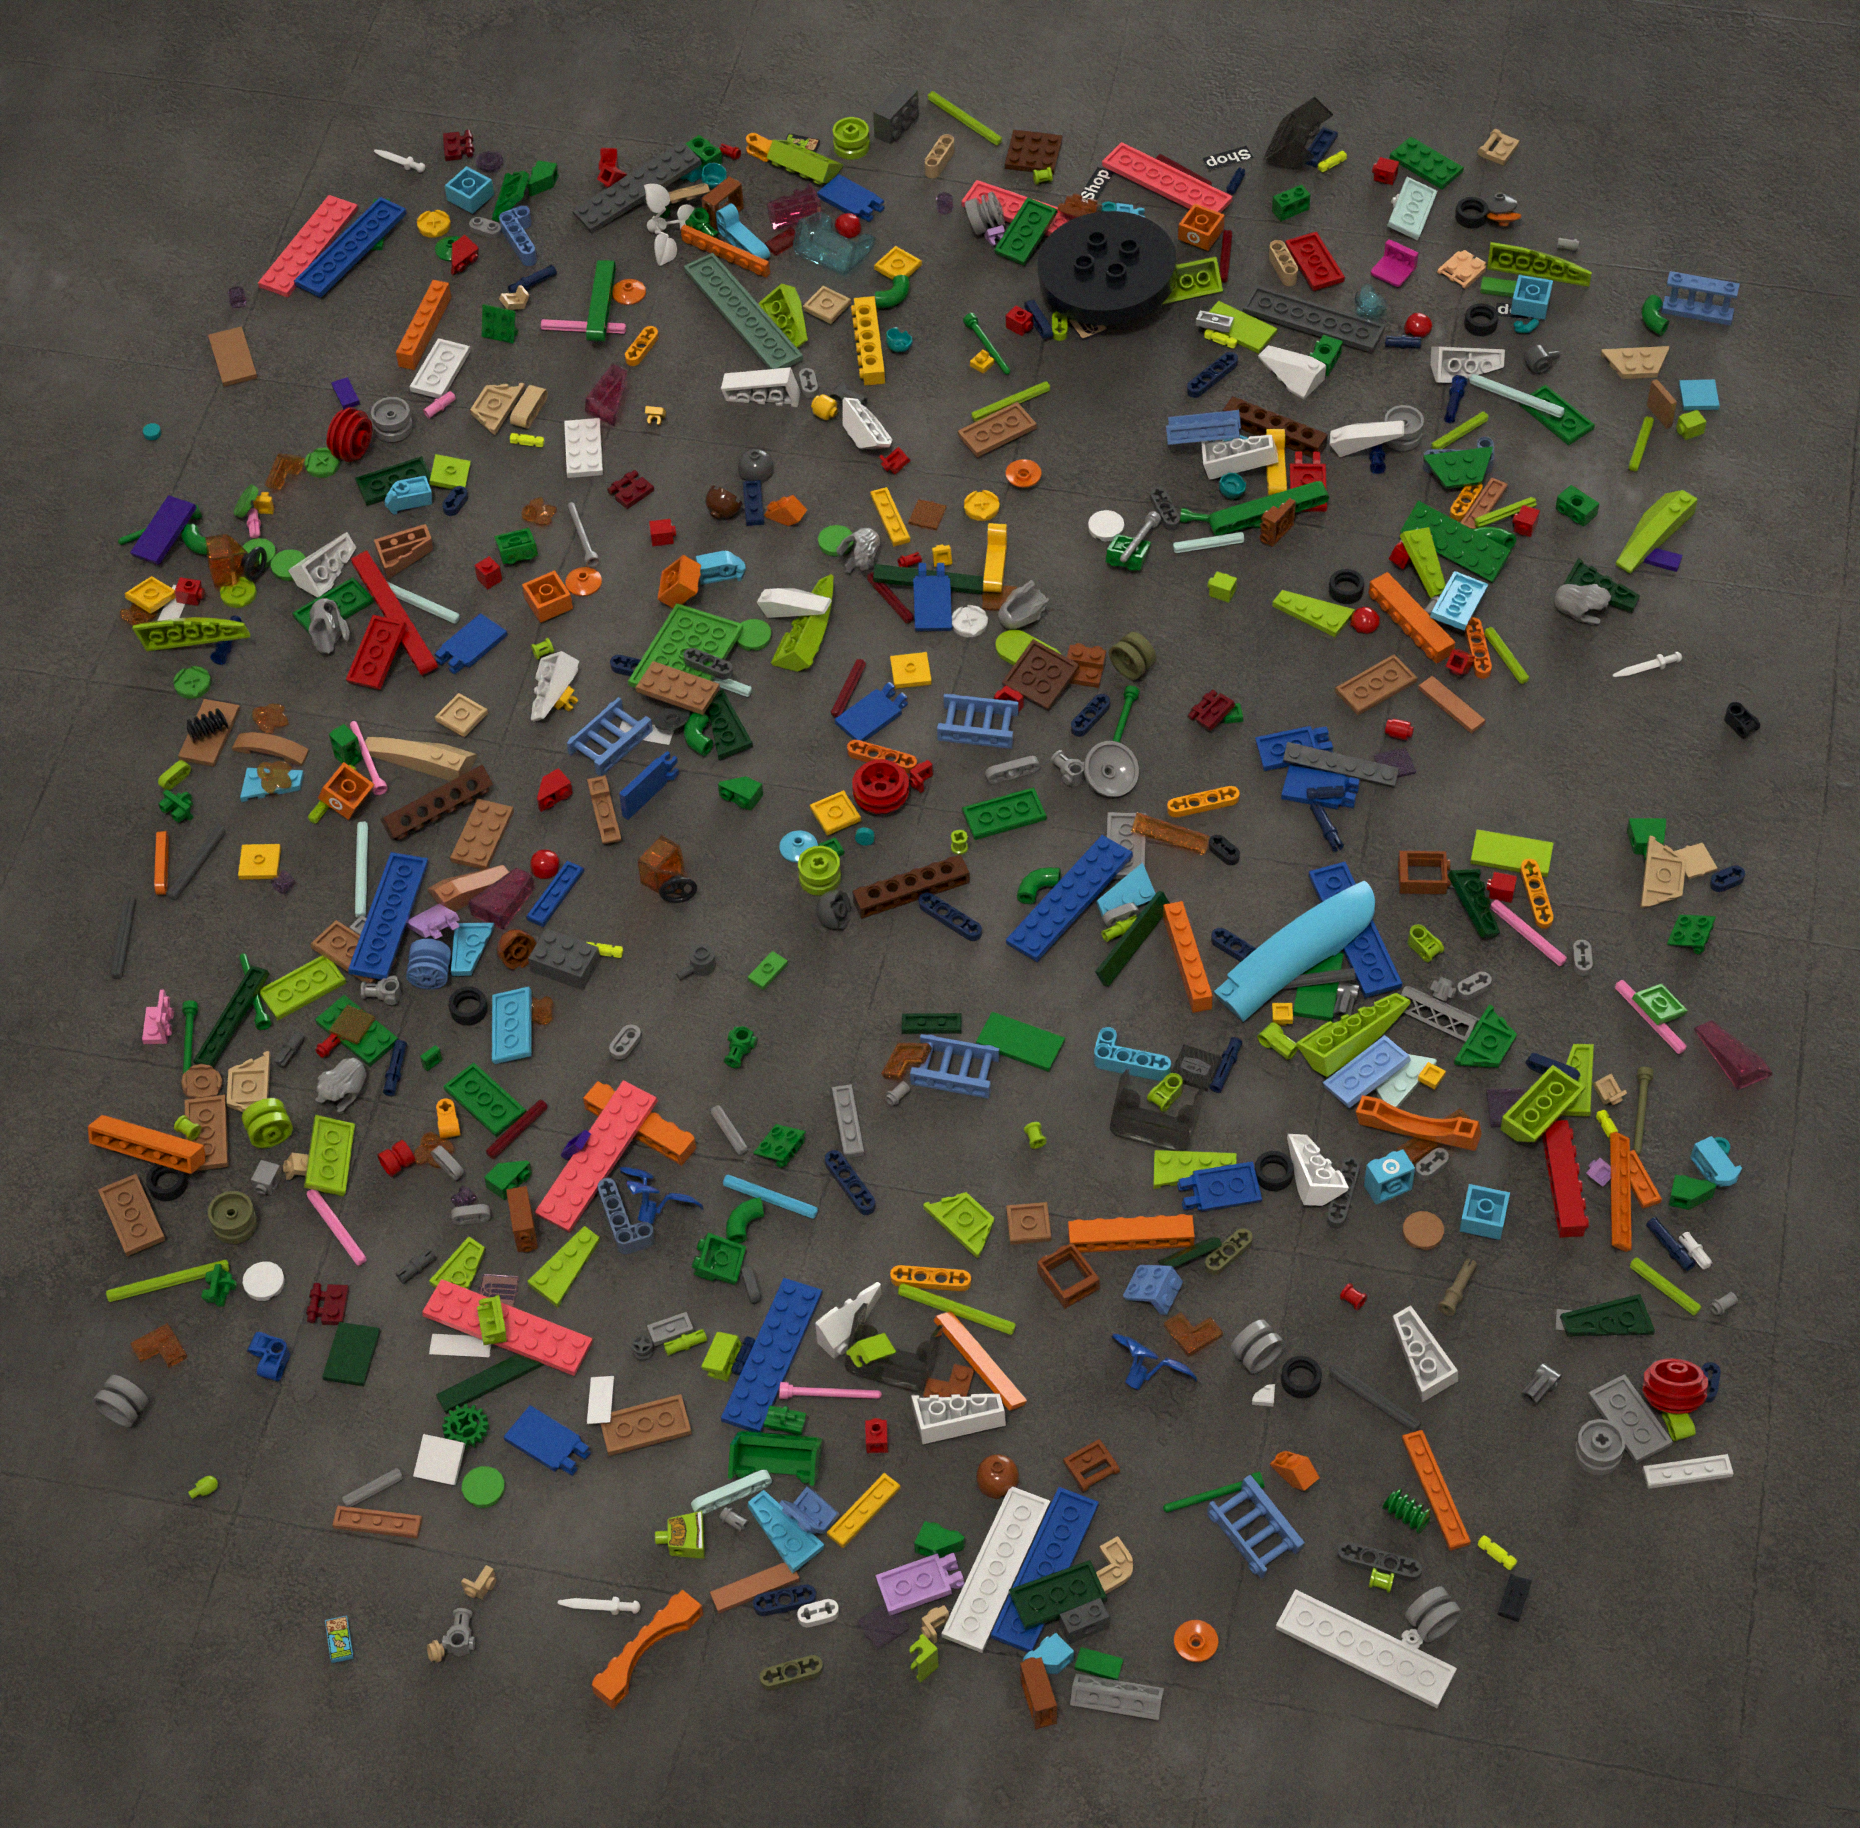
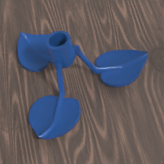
[620,1167,703,1224]
[1112,1333,1197,1390]

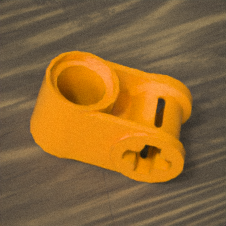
[746,133,772,162]
[436,1099,460,1139]

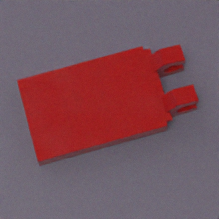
[1289,451,1327,512]

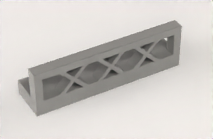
[1401,986,1480,1042]
[1070,1674,1164,1720]

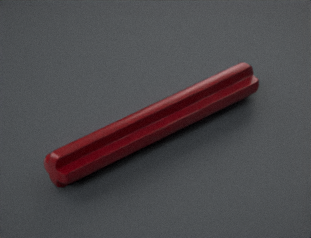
[1155,154,1212,186]
[1219,230,1232,283]
[867,572,914,624]
[831,659,866,718]
[486,1099,547,1159]

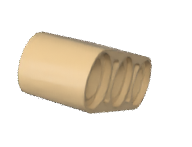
[925,134,954,179]
[1269,240,1298,286]
[510,385,548,429]

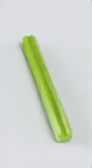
[971,381,1050,422]

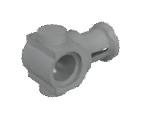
[1050,750,1086,788]
[361,976,402,1005]
[442,1608,475,1657]

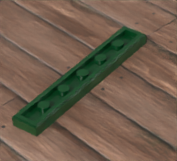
[873,564,984,594]
[1095,891,1170,987]
[193,965,270,1067]
[436,1354,545,1414]

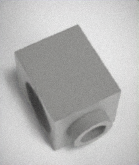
[251,1160,283,1196]

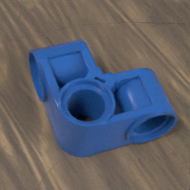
[247,1332,290,1382]

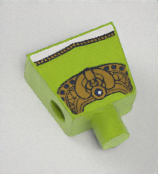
[655,1511,705,1559]

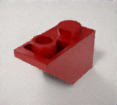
[451,235,479,275]
[537,768,573,812]

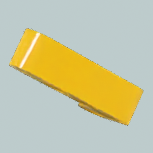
[1266,429,1287,496]
[983,523,1007,593]

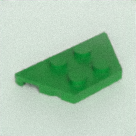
[491,171,529,222]
[1423,446,1493,489]
[1454,1004,1517,1068]

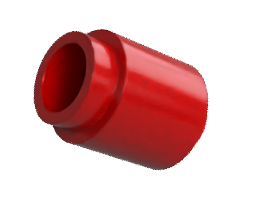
[1385,718,1414,741]

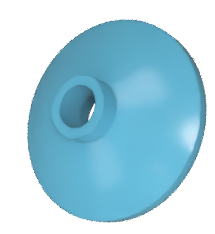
[779,830,818,863]

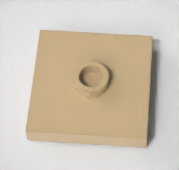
[803,286,851,324]
[435,693,488,738]

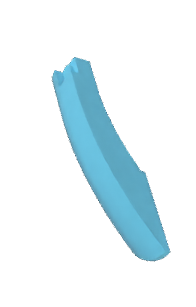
[1214,881,1375,1022]

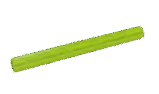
[928,91,1002,146]
[106,1259,230,1302]
[898,1283,1016,1335]

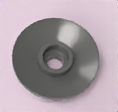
[1484,193,1517,214]
[653,706,690,730]

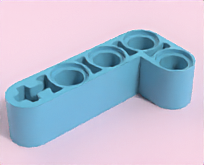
[716,203,770,260]
[1094,1027,1171,1081]

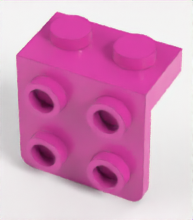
[1371,239,1418,287]

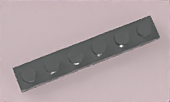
[1283,742,1399,788]

